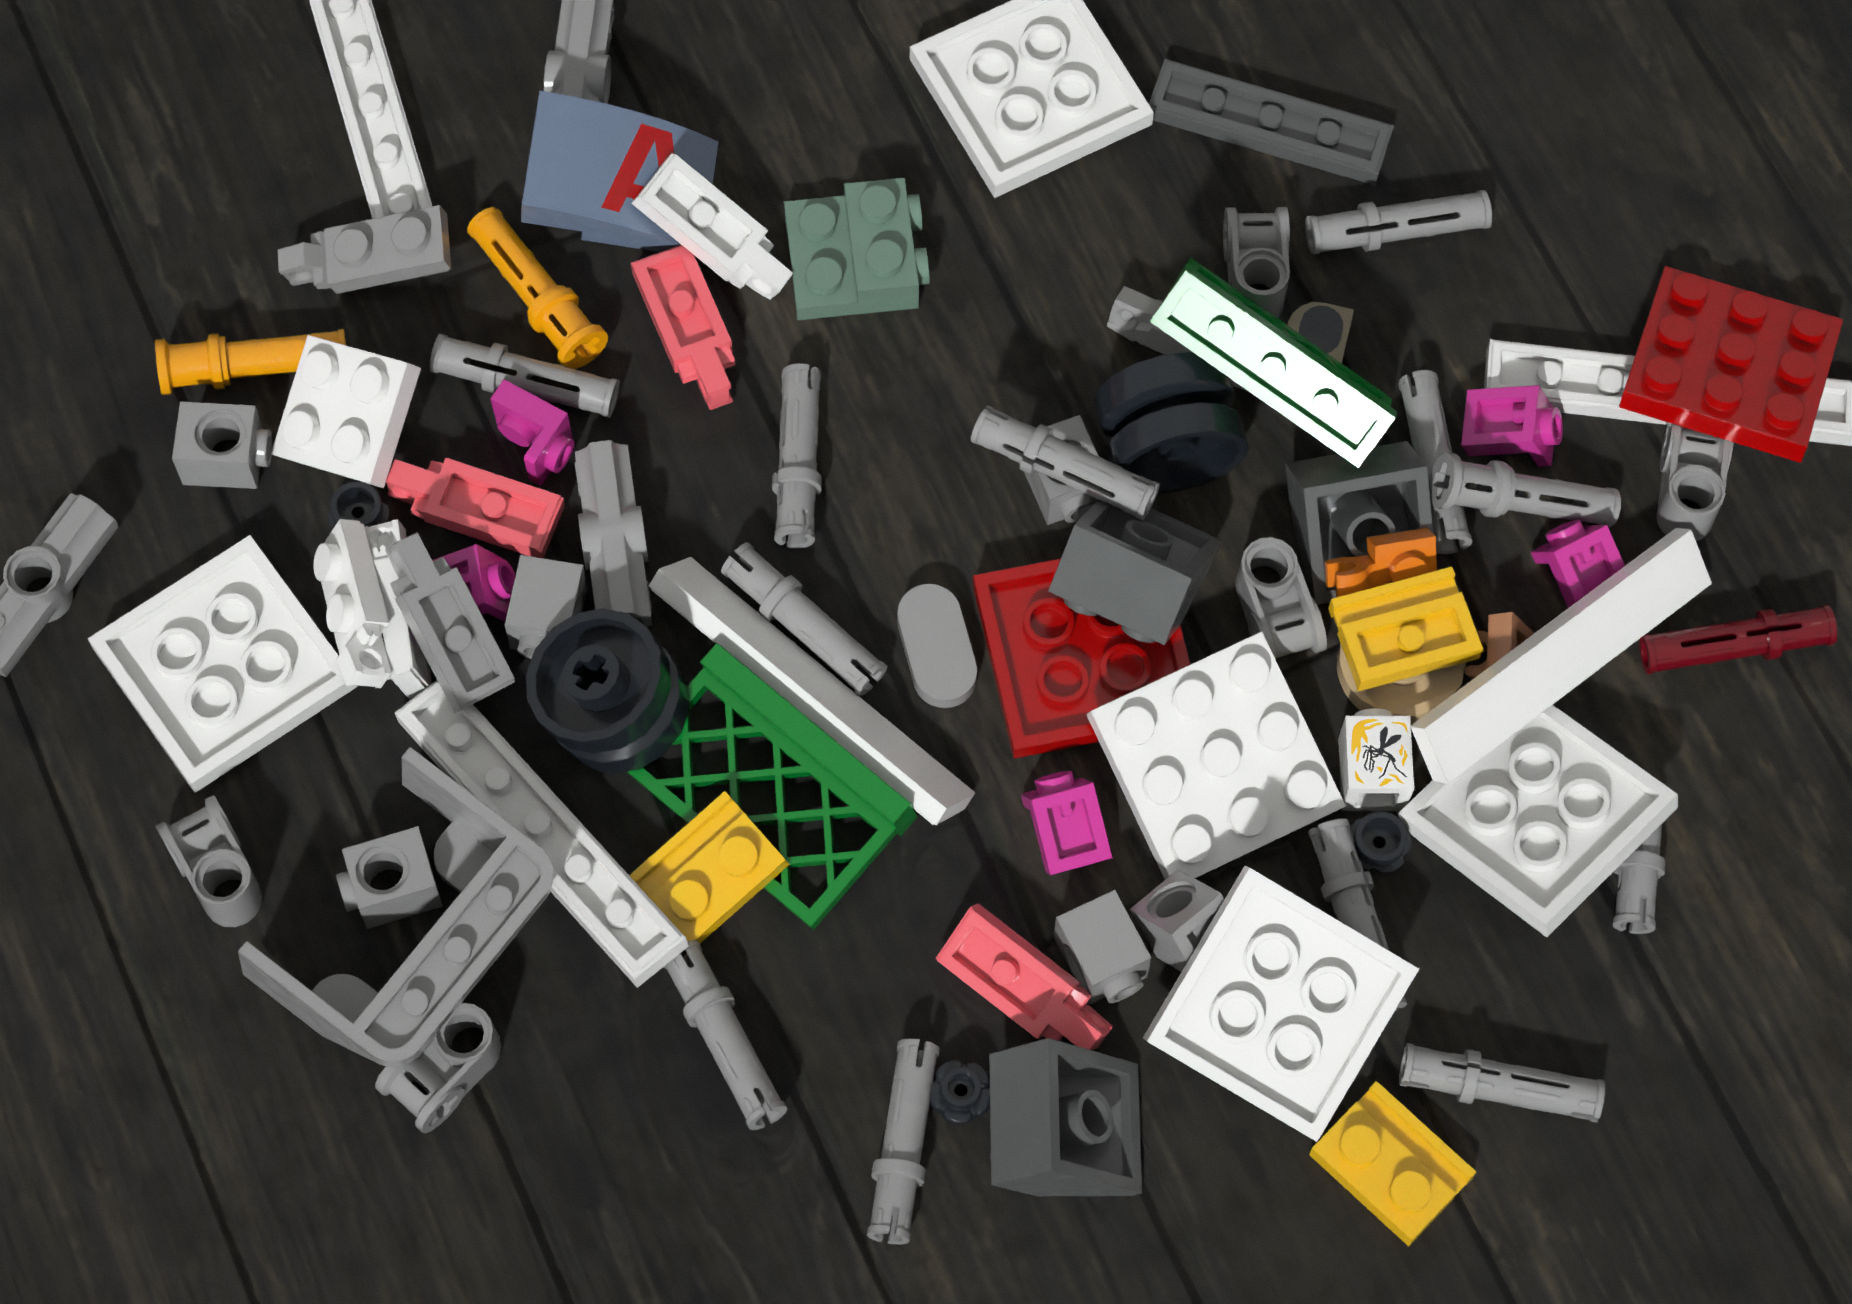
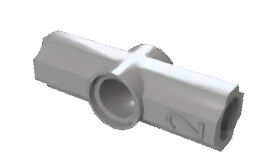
[544,0,615,104]
[575,440,652,627]
[0,493,118,677]

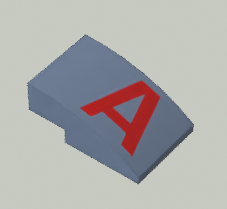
[521,91,719,258]

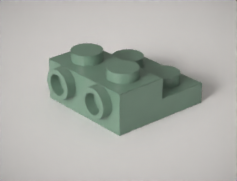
[784,178,930,320]

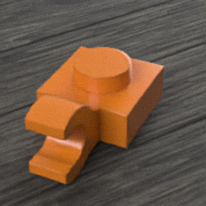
[1325,528,1437,597]

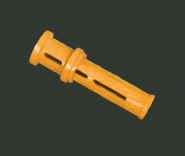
[467,207,608,369]
[155,329,346,395]

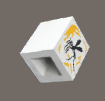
[1338,708,1414,811]

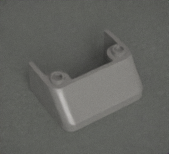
[238,747,554,1067]

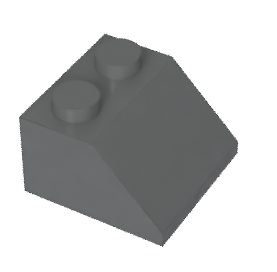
[1285,441,1433,605]
[1048,500,1223,645]
[989,1038,1142,1197]

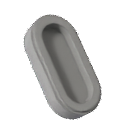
[897,584,977,708]

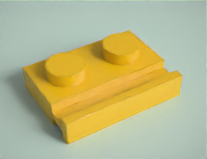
[1328,567,1483,692]
[629,791,790,944]
[1309,1081,1476,1247]

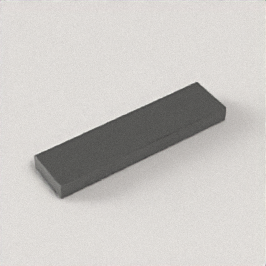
[1149,59,1394,185]

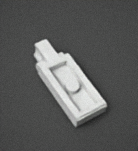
[631,153,793,300]
[314,519,391,688]
[364,519,432,698]

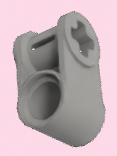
[1223,207,1290,318]
[1657,423,1734,541]
[1235,537,1327,659]
[155,795,262,927]
[375,1003,502,1133]

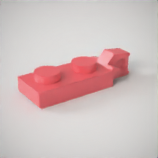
[631,245,735,410]
[386,458,565,558]
[936,903,1113,1051]

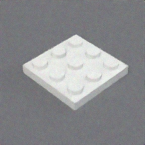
[910,0,1154,198]
[87,535,358,793]
[1086,632,1346,880]
[1398,705,1678,937]
[1143,866,1419,1142]

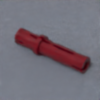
[1639,605,1837,675]

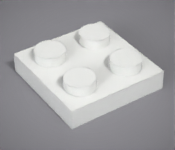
[271,335,421,488]

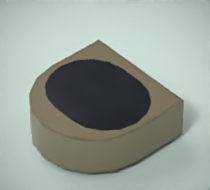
[1287,302,1354,363]

